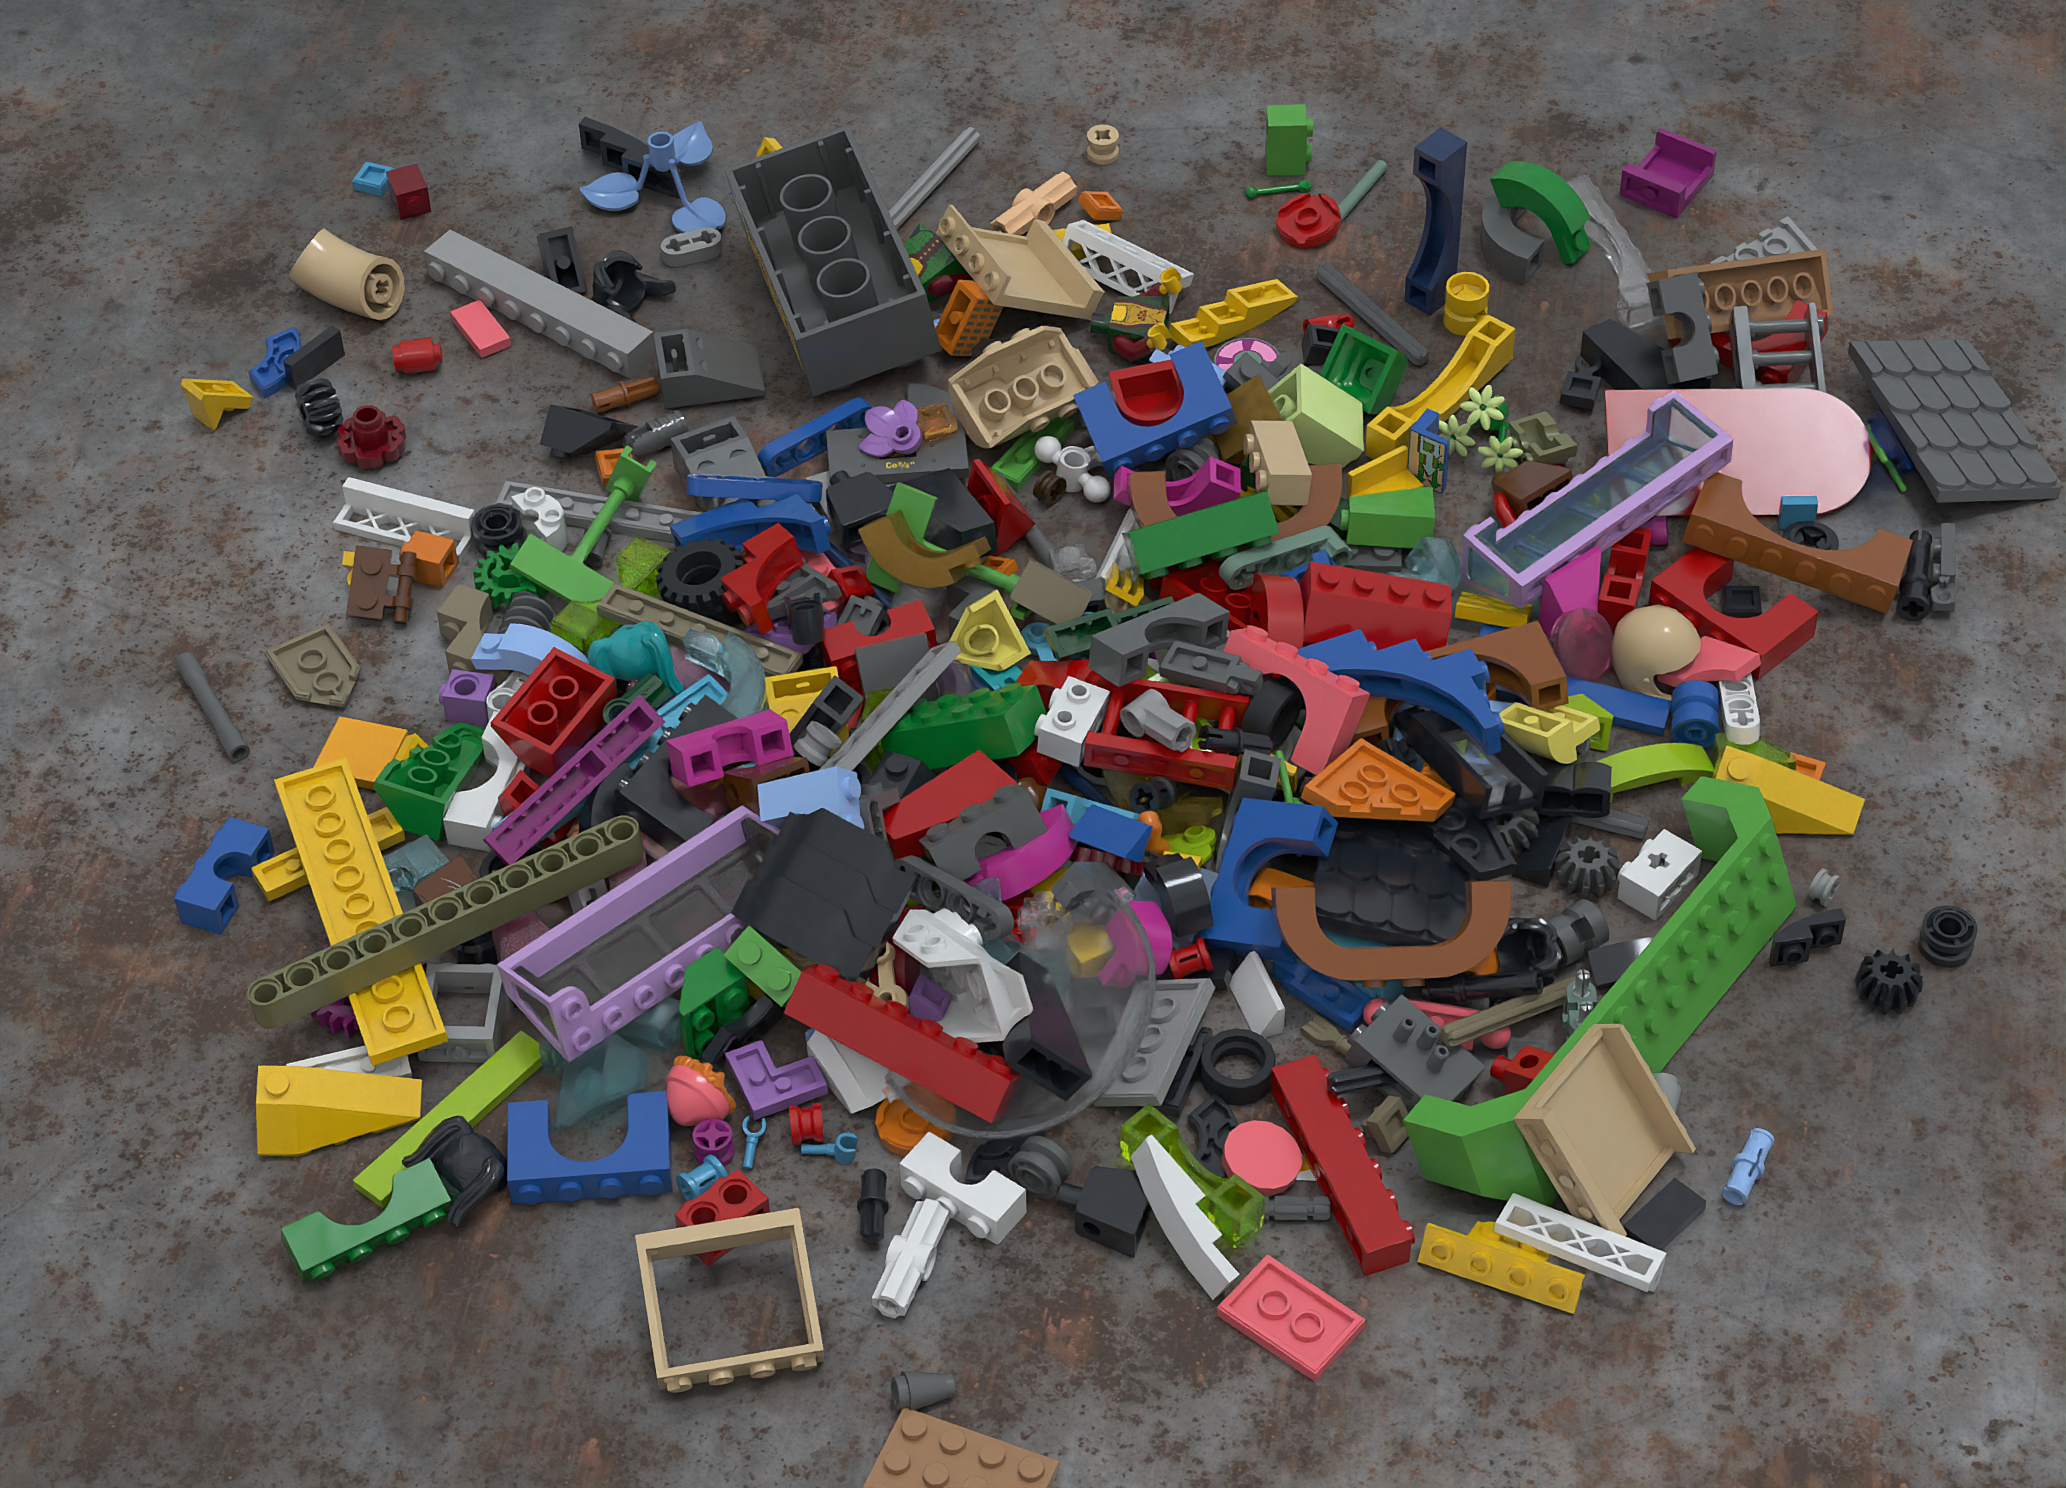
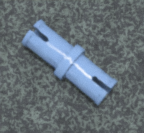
[1722,1128,1775,1205]

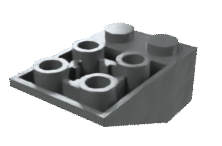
[653,329,766,408]
[671,416,777,513]

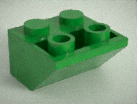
[679,947,750,1059]

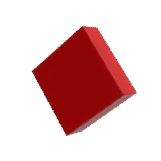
[827,565,876,605]

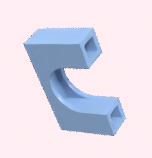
[758,766,864,829]

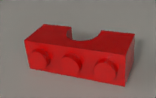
[1595,528,1652,632]
[820,600,937,682]

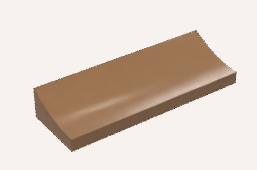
[1646,249,1834,339]

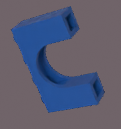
[1073,341,1237,478]
[1199,798,1338,963]
[507,1091,673,1205]

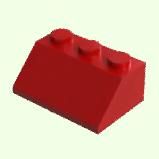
[490,647,617,778]

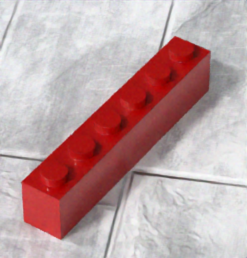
[784,964,1022,1123]
[1270,1054,1415,1276]

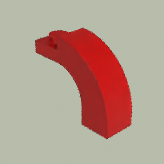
[1250,573,1304,681]

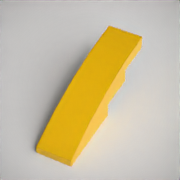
[1169,279,1298,348]

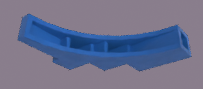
[1280,629,1504,756]

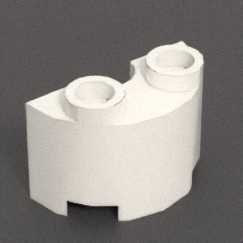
[511,487,568,552]

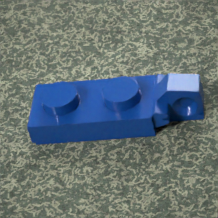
[1272,960,1373,1032]

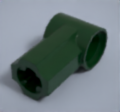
[603,672,671,727]

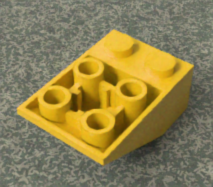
[764,666,849,756]

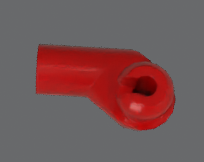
[1302,314,1355,333]

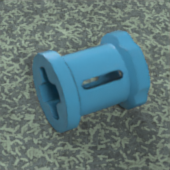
[676,1154,728,1201]

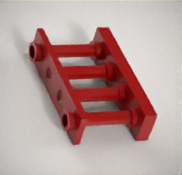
[1084,676,1250,791]

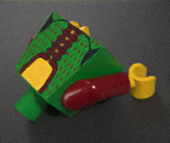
[901,223,974,302]

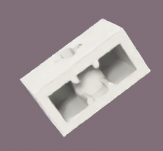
[1617,829,1702,921]

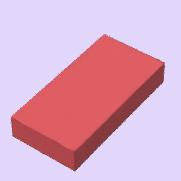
[450,300,511,358]

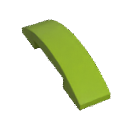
[1596,743,1714,803]

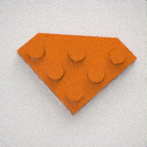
[1301,738,1456,822]

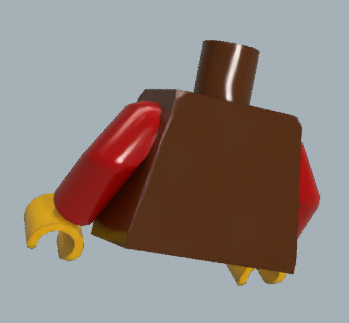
[1491,461,1600,560]

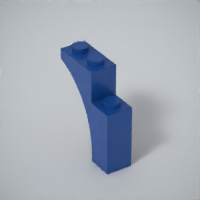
[669,494,831,554]

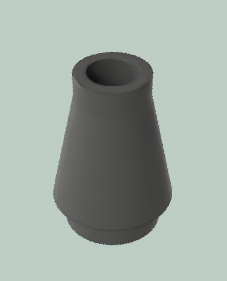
[891,1371,955,1411]

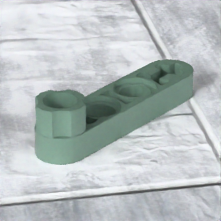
[1219,526,1353,590]

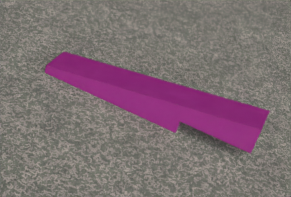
[483,695,665,866]

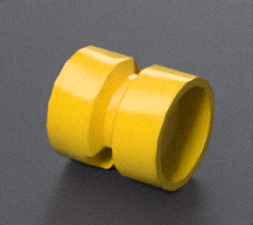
[1443,272,1490,336]

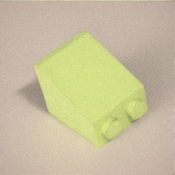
[1268,364,1364,468]

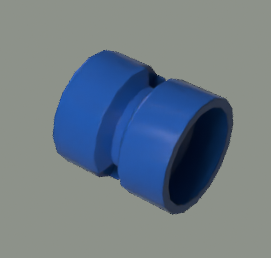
[1671,680,1720,749]

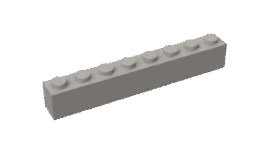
[424,230,656,379]

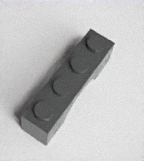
[1088,593,1230,687]

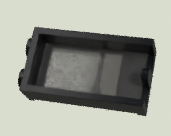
[1406,710,1549,820]

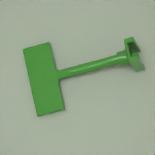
[509,445,657,622]
[866,482,1032,620]

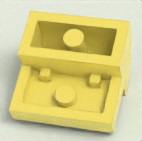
[1499,702,1600,764]

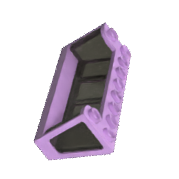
[497,806,780,1062]

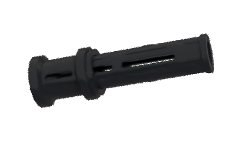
[1897,530,1933,621]
[1129,776,1207,814]
[1422,969,1543,1006]

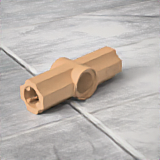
[990,171,1077,236]

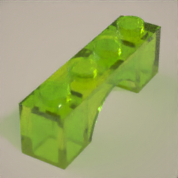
[550,535,671,653]
[1120,1104,1265,1249]

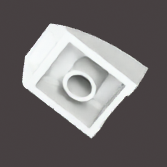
[806,1030,913,1113]

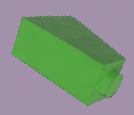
[1340,487,1435,550]

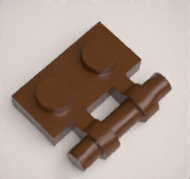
[346,545,418,624]

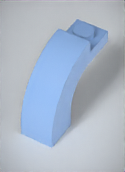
[471,623,589,675]

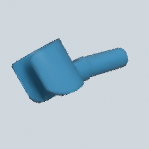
[742,1116,767,1170]
[801,1133,858,1165]

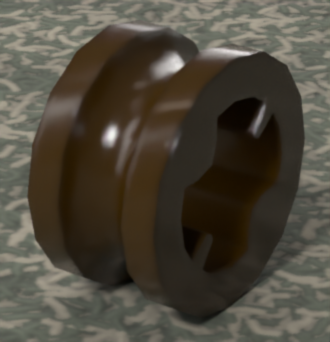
[1033,470,1067,506]

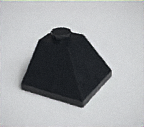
[540,404,638,459]

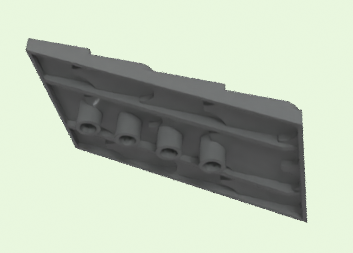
[1848,339,2061,503]

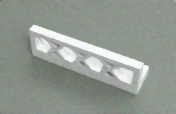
[1062,220,1194,314]
[333,477,475,563]
[1494,1193,1666,1292]

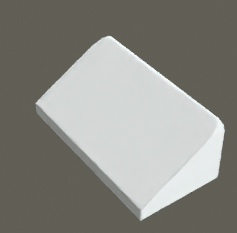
[1229,951,1285,1038]

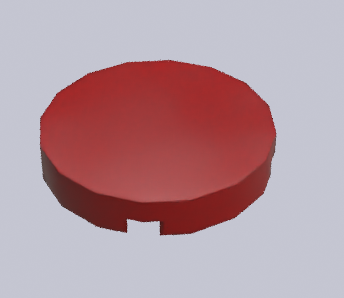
[1276,193,1341,248]

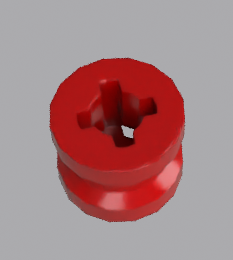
[789,1103,824,1145]

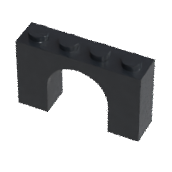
[613,694,750,852]

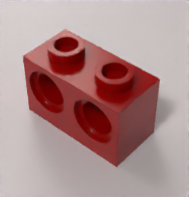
[674,1169,770,1267]

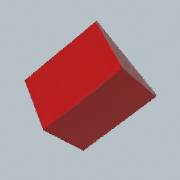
[967,459,1035,557]

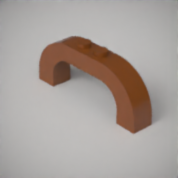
[1127,464,1342,563]
[1271,880,1511,988]

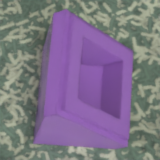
[909,974,953,1022]

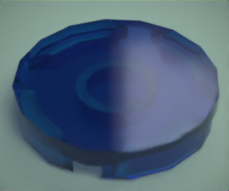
[1866,411,1916,474]

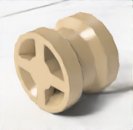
[1087,124,1119,165]

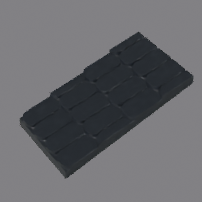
[1313,817,1470,946]

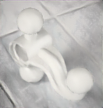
[1034,436,1111,503]

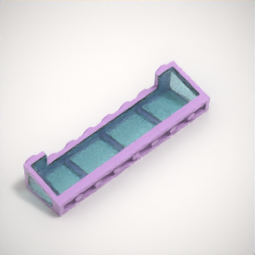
[1461,391,1734,609]

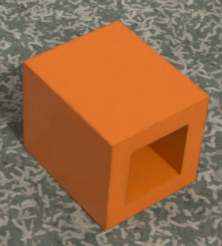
[399,530,458,588]

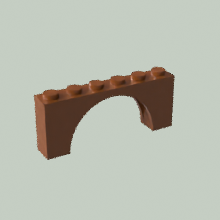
[1682,472,1913,614]
[1349,621,1569,748]

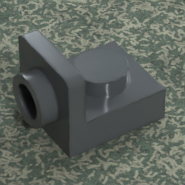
[836,595,888,636]

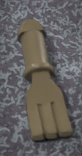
[1300,1015,1351,1056]

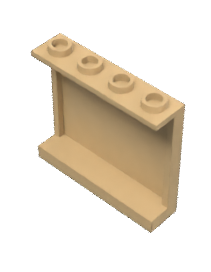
[936,204,1104,320]
[1513,1024,1696,1236]

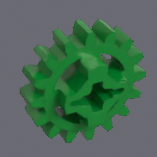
[473,543,548,610]

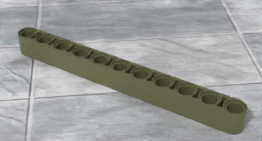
[247,816,644,1029]

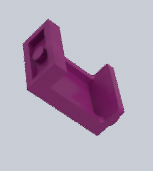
[1619,128,1717,218]

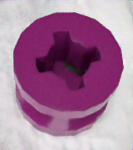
[692,1118,735,1167]

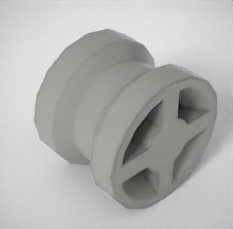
[794,721,842,767]

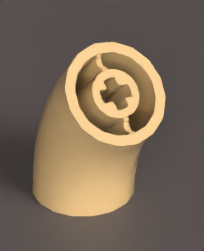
[288,228,405,320]

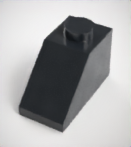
[536,226,588,294]

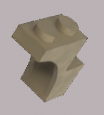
[436,583,514,687]

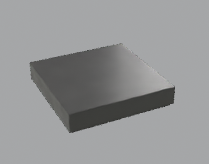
[853,632,939,716]

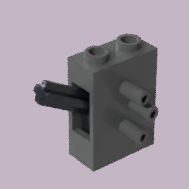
[1326,995,1486,1114]

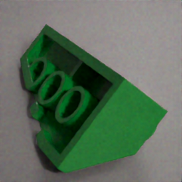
[373,722,485,841]

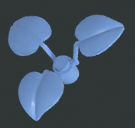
[580,121,726,233]

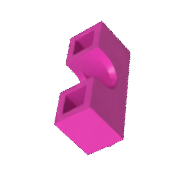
[666,709,793,787]

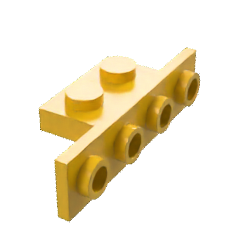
[1417,1221,1585,1314]

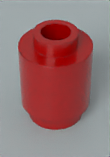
[392,337,443,374]

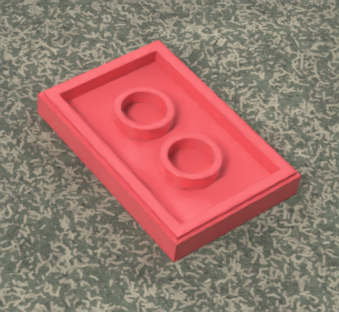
[1217,1254,1366,1382]

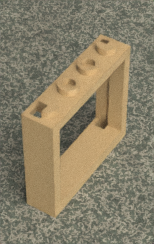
[635,1208,824,1393]

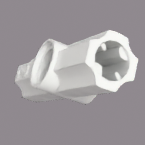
[872,1198,950,1319]

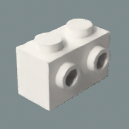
[1034,676,1110,767]

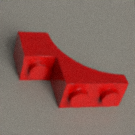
[720,523,805,635]

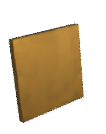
[1212,374,1283,462]

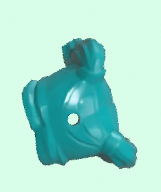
[588,620,684,696]

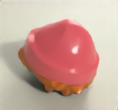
[665,1055,736,1126]

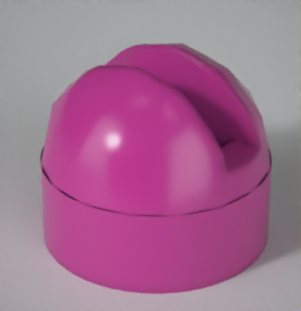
[1644,516,1668,545]

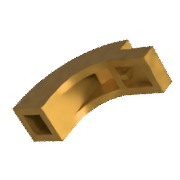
[858,510,991,588]

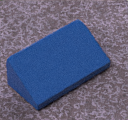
[1068,804,1153,863]

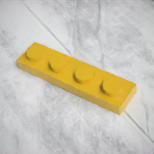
[251,807,405,902]

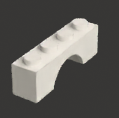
[443,711,530,852]

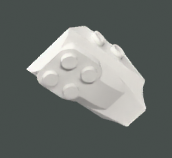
[893,908,1033,1043]

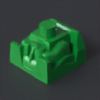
[1319,324,1409,414]

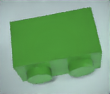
[1265,104,1313,176]
[723,925,805,1007]

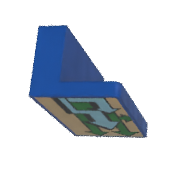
[1407,408,1450,493]

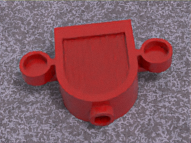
[1109,360,1184,427]

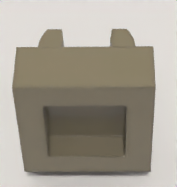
[1360,1096,1408,1154]

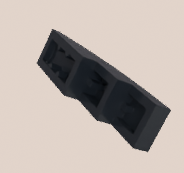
[579,117,682,199]

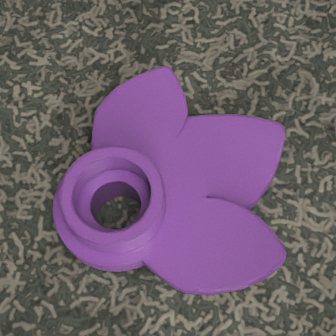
[859,400,922,458]

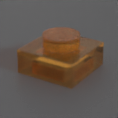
[917,401,958,442]

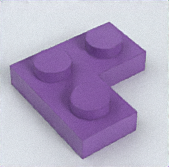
[725,1040,828,1120]

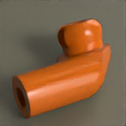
[1138,811,1170,857]

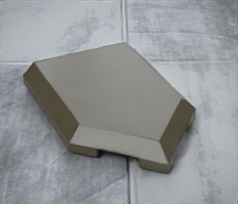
[264,623,361,707]

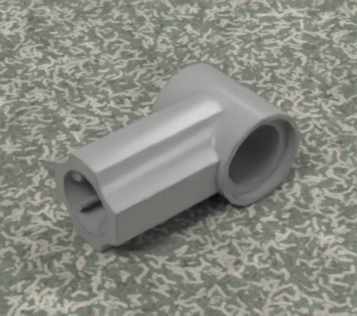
[1120,689,1196,752]

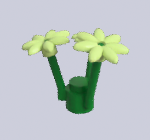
[1439,385,1523,473]

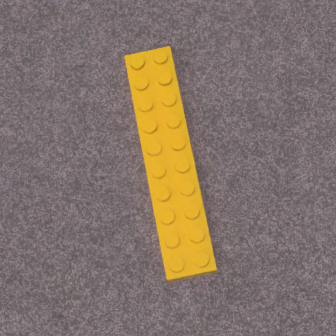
[274,758,448,1066]

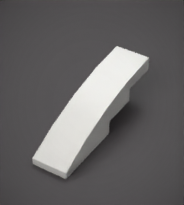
[1131,1134,1240,1300]

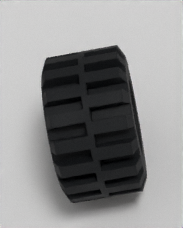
[656,538,744,625]

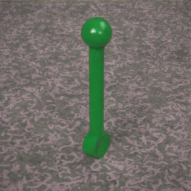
[1245,180,1311,199]

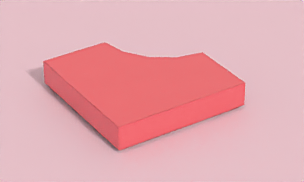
[1657,636,1761,687]

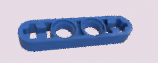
[757,397,873,477]
[686,474,823,502]

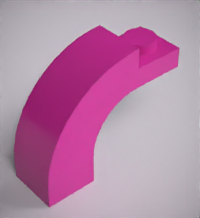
[1114,456,1241,517]
[962,804,1078,908]

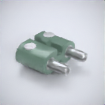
[1562,970,1597,1042]

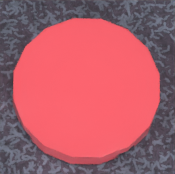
[1222,1120,1302,1196]

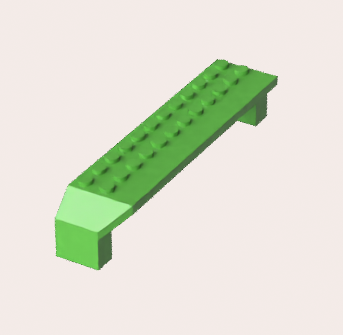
[1403,776,1797,1207]

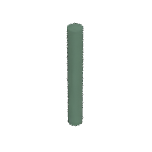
[1338,160,1388,222]

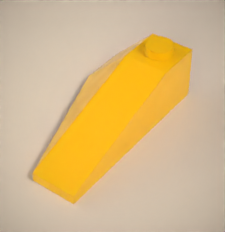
[1712,745,1865,835]
[256,1066,422,1157]

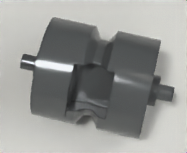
[1545,899,1610,968]

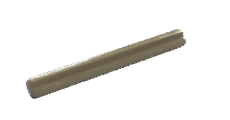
[1439,974,1577,1048]

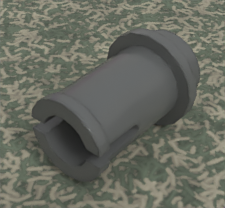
[584,522,612,567]

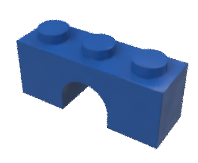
[174,817,275,935]

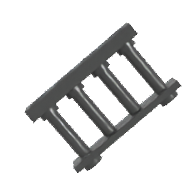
[1728,302,1826,393]

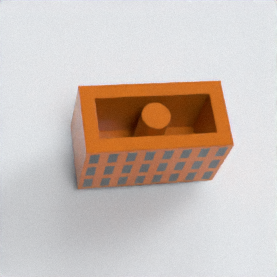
[935,280,1004,357]

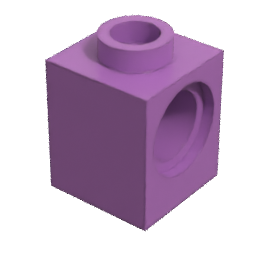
[439,669,497,726]

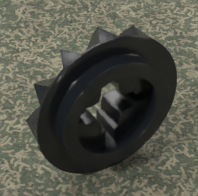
[1782,521,1839,550]

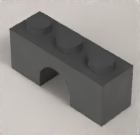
[1647,272,1719,384]
[918,783,1048,881]

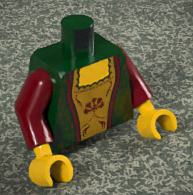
[1090,267,1182,363]

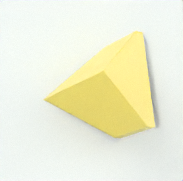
[949,590,1031,671]

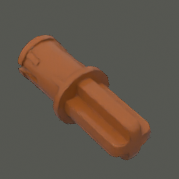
[591,377,660,414]

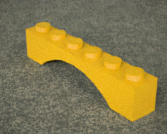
[1365,315,1516,460]

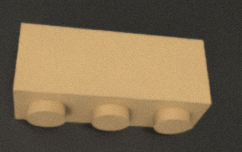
[1243,420,1312,505]

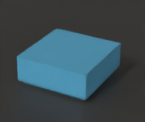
[352,162,395,197]
[1777,496,1818,529]

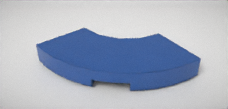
[248,327,302,399]

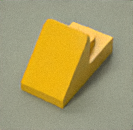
[180,379,253,431]

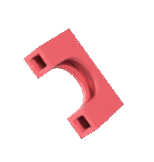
[1208,626,1371,776]

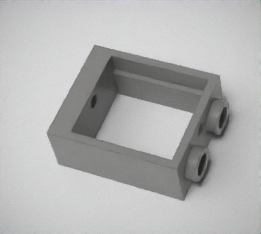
[417,963,508,1063]

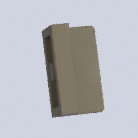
[1010,557,1093,624]

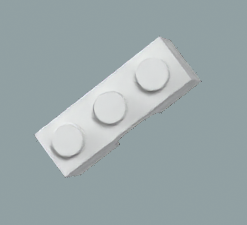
[899,1132,1027,1245]

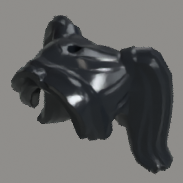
[590,250,676,323]
[1489,917,1562,1008]
[402,1115,508,1229]

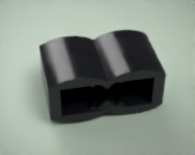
[1533,760,1612,818]

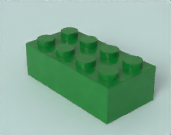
[1122,491,1279,579]
[880,683,1047,769]

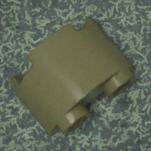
[1506,411,1577,466]

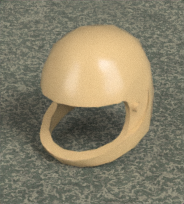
[1611,604,1710,700]

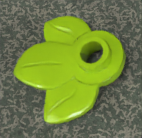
[1161,825,1217,865]

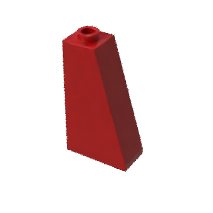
[882,750,1023,860]

